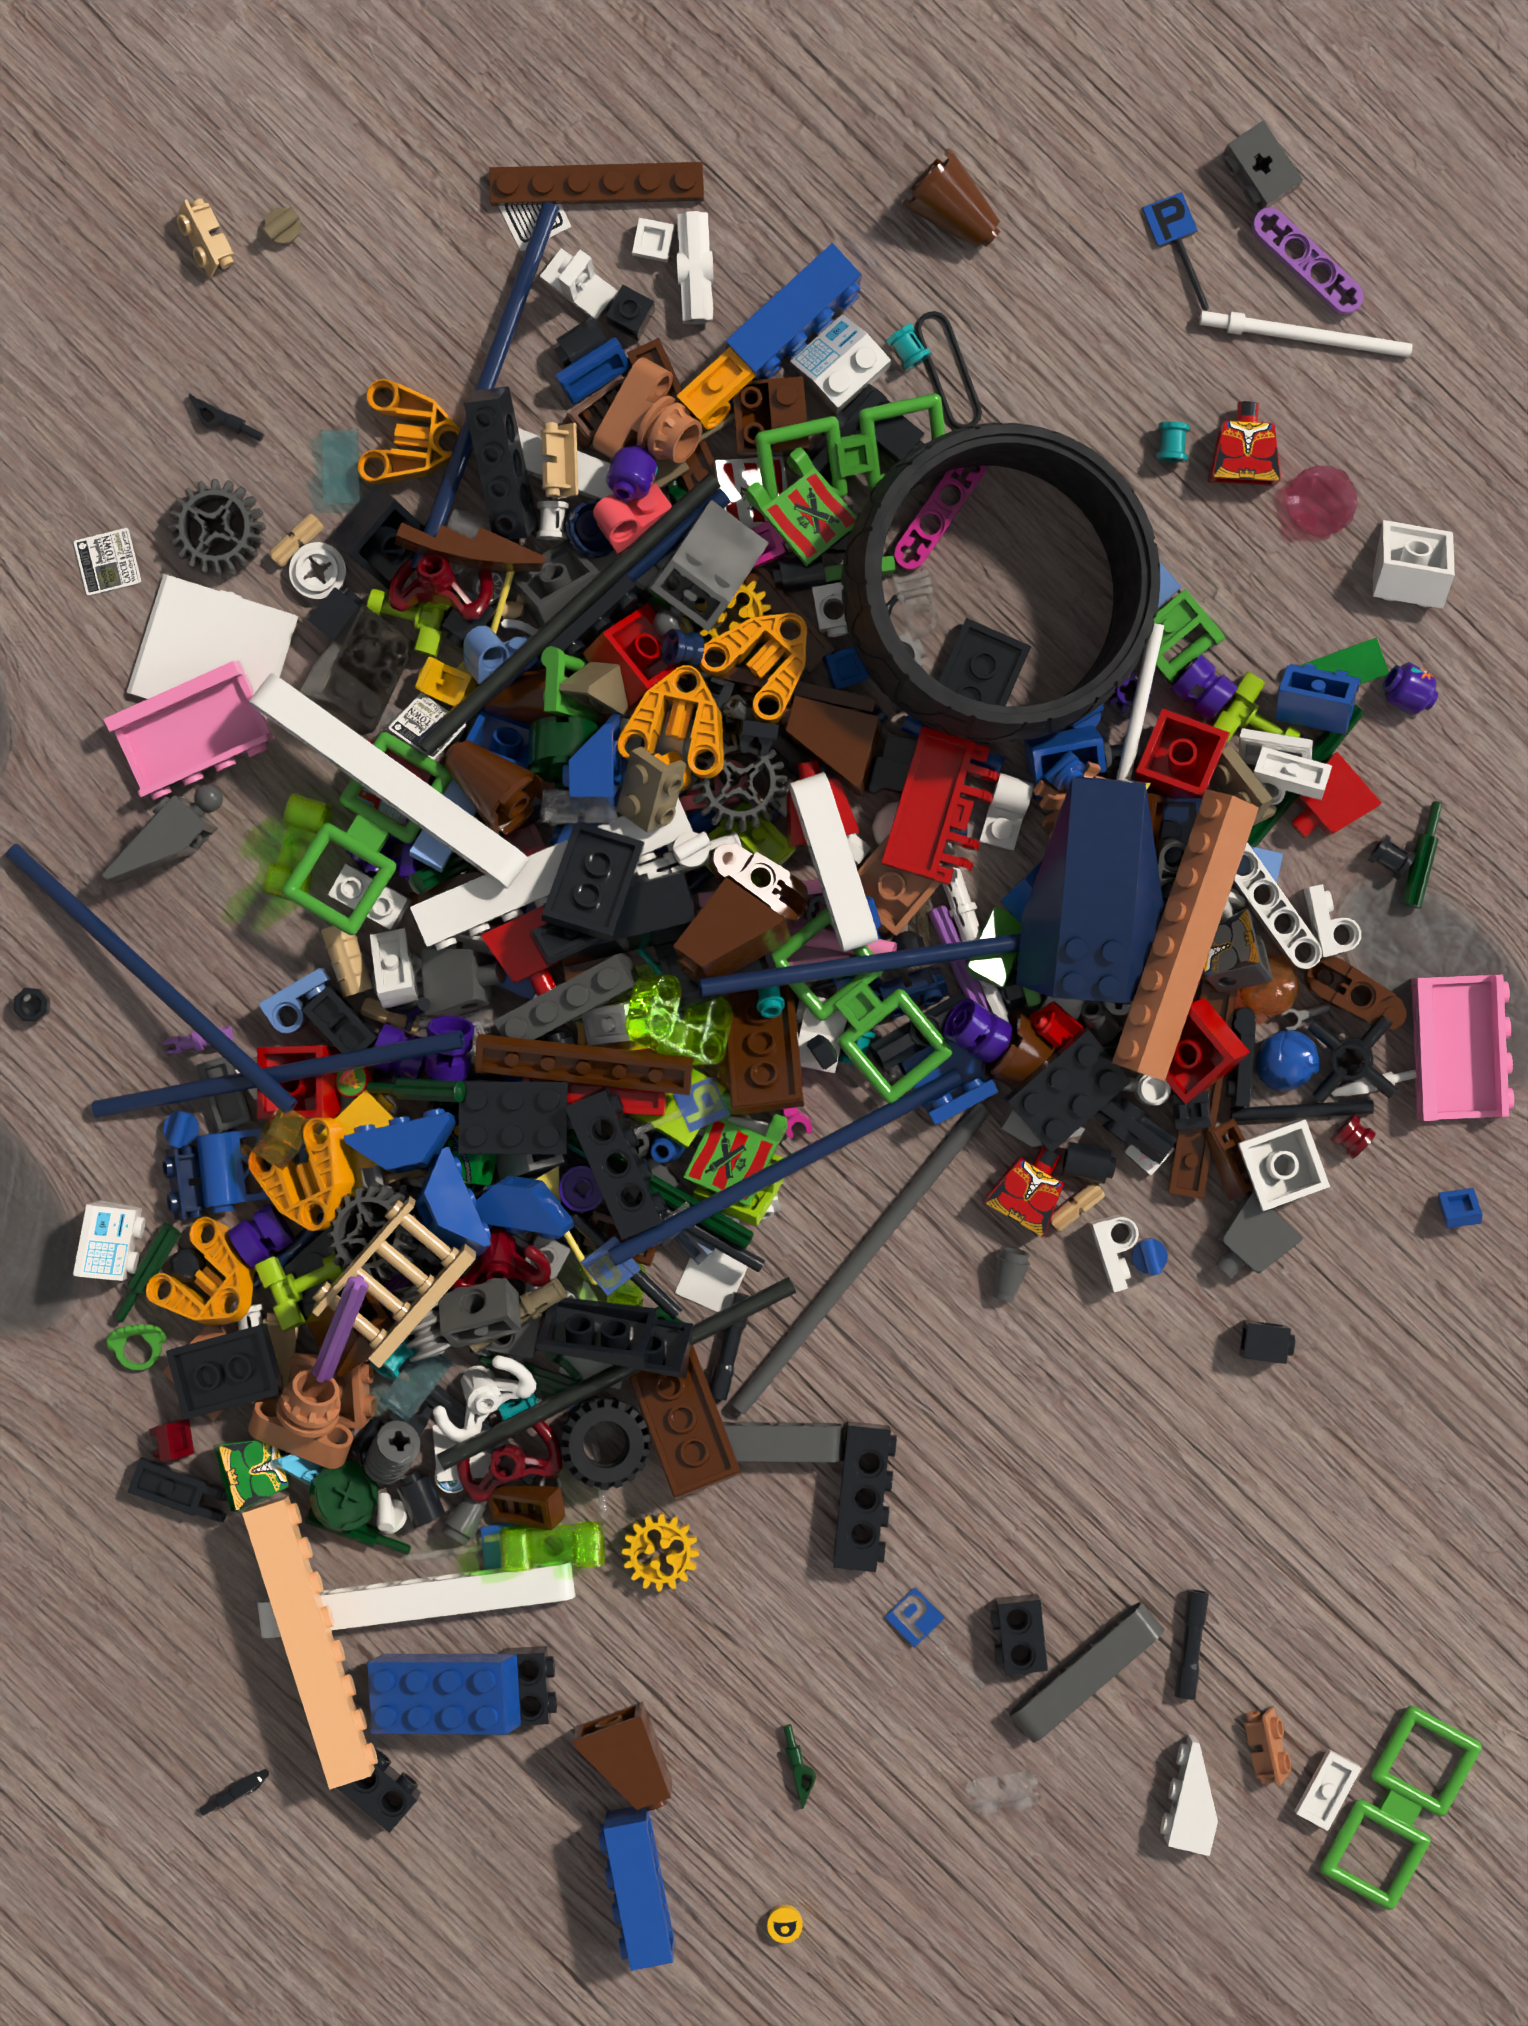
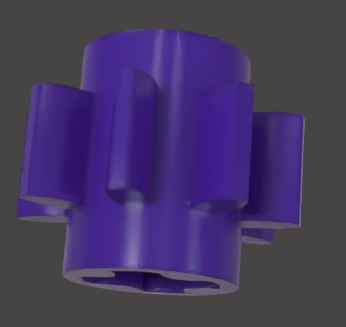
[1108,670,1151,715]

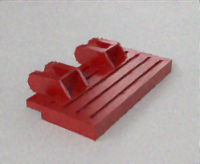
[880,726,1000,885]

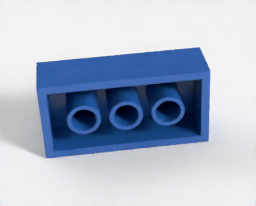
[726,243,862,380]
[367,1654,521,1735]
[598,1807,675,1971]

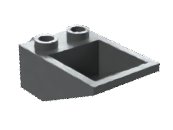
[648,500,769,638]
[102,784,223,882]

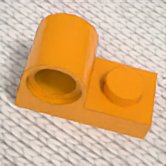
[677,347,755,430]

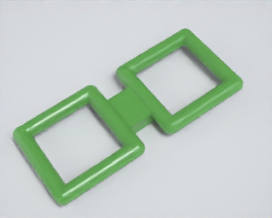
[755,393,946,501]
[282,732,453,935]
[771,907,953,1103]
[1320,1706,1482,1910]

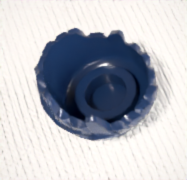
[565,499,614,558]

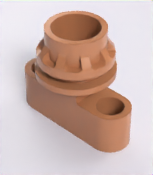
[593,357,702,464]
[248,1369,353,1469]

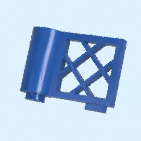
[196,1123,307,1213]

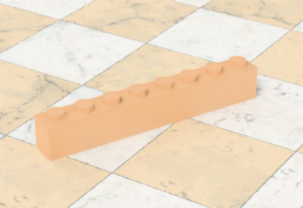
[242,1496,378,1790]

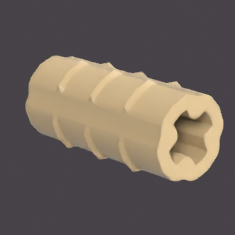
[321,926,373,998]

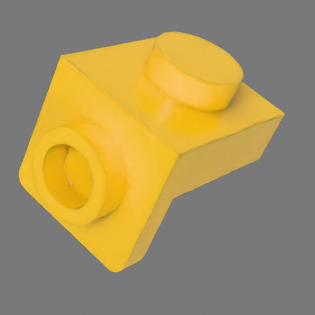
[415,656,477,707]

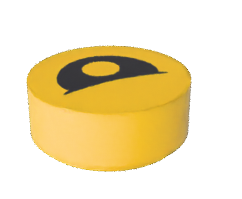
[767,1905,803,1943]

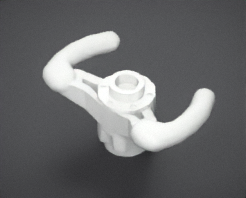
[433,1355,536,1443]

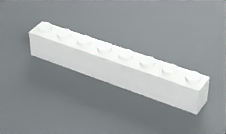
[410,798,693,951]

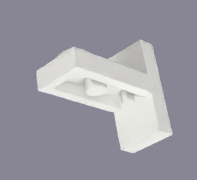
[540,248,618,322]

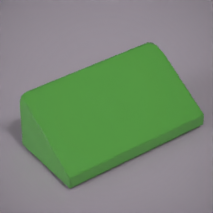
[967,907,1021,988]

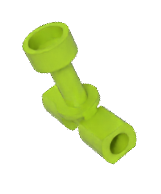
[366,588,451,658]
[1212,672,1301,744]
[255,1253,343,1332]

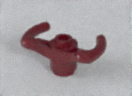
[388,554,494,620]
[451,1228,551,1290]
[456,1421,562,1502]

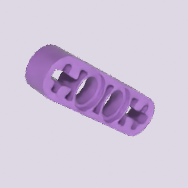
[1251,207,1364,316]

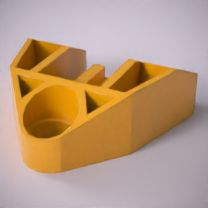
[358,379,460,485]
[699,613,807,724]
[617,665,724,778]
[248,1117,355,1231]
[146,1217,255,1327]

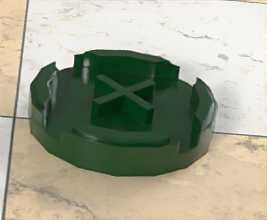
[309,1459,378,1532]

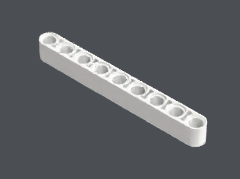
[249,673,530,889]
[257,1560,576,1638]

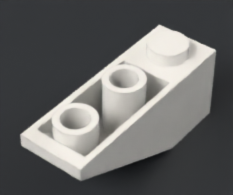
[1160,1734,1218,1856]

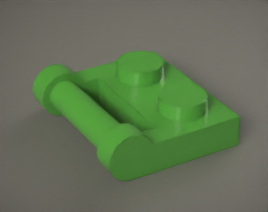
[1154,589,1225,685]
[541,646,598,723]

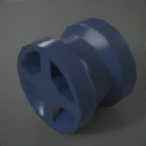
[661,629,704,668]

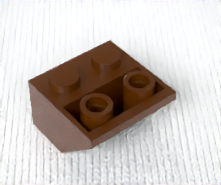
[733,376,809,457]
[305,1281,393,1377]

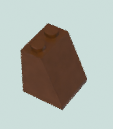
[782,696,882,797]
[673,877,791,983]
[573,1702,673,1811]

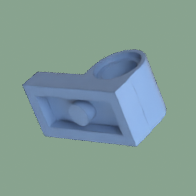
[463,626,543,684]
[259,968,332,1033]

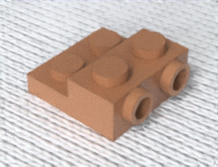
[858,834,941,936]
[290,1353,377,1429]

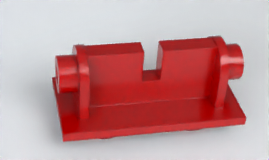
[1028,1001,1103,1048]

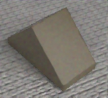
[559,662,630,718]

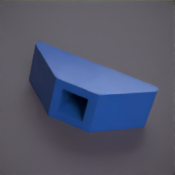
[344,1109,458,1174]
[415,1146,491,1257]
[476,1175,574,1239]

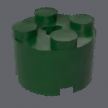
[528,716,599,790]

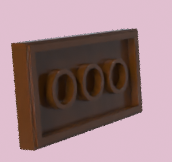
[723,985,805,1115]
[629,1345,742,1500]

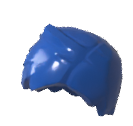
[1256,1030,1321,1092]

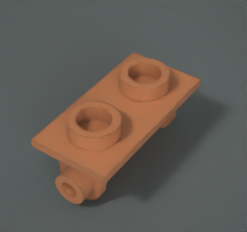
[1244,1706,1291,1786]

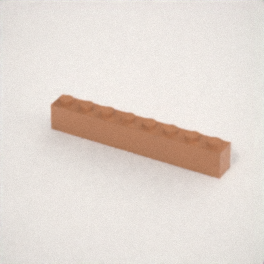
[1112,789,1259,1081]

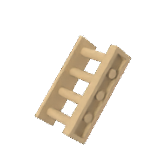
[312,1196,476,1368]

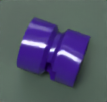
[1170,654,1238,722]
[944,998,1012,1063]
[424,1016,474,1081]
[370,1024,426,1079]
[559,1164,604,1212]
[228,1203,296,1269]

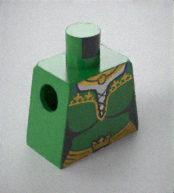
[213,1439,290,1512]

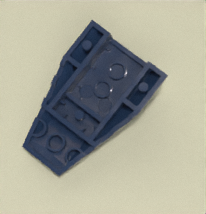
[1016,776,1164,1003]

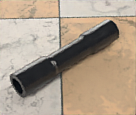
[709,1292,750,1401]
[1174,1589,1209,1700]

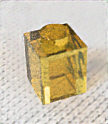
[252,1108,309,1170]

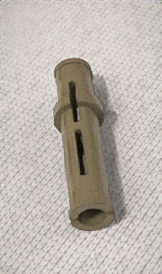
[469,1277,568,1353]

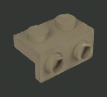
[1211,745,1277,825]
[616,747,686,832]

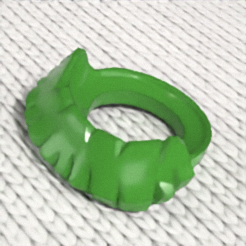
[106,1324,167,1370]

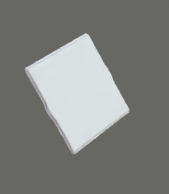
[126,574,299,719]

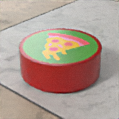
[335,1067,373,1099]

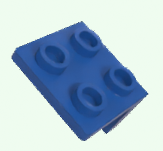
[901,1037,999,1125]

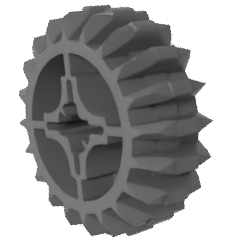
[168,479,266,577]
[690,734,787,832]
[325,1185,421,1282]

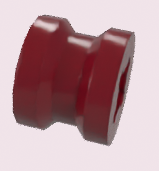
[1331,1114,1376,1159]

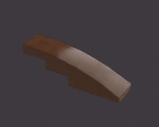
[395,523,546,572]

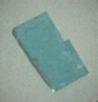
[321,429,360,504]
[379,1351,453,1422]

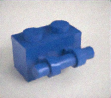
[1275,663,1361,735]
[1024,725,1106,801]

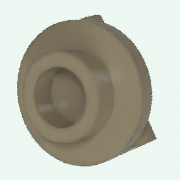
[263,207,301,244]

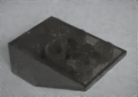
[300,604,416,736]

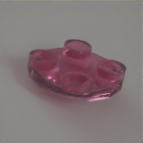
[1286,465,1357,536]

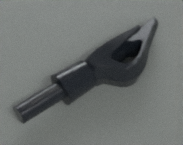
[189,393,264,442]
[199,1769,269,1816]

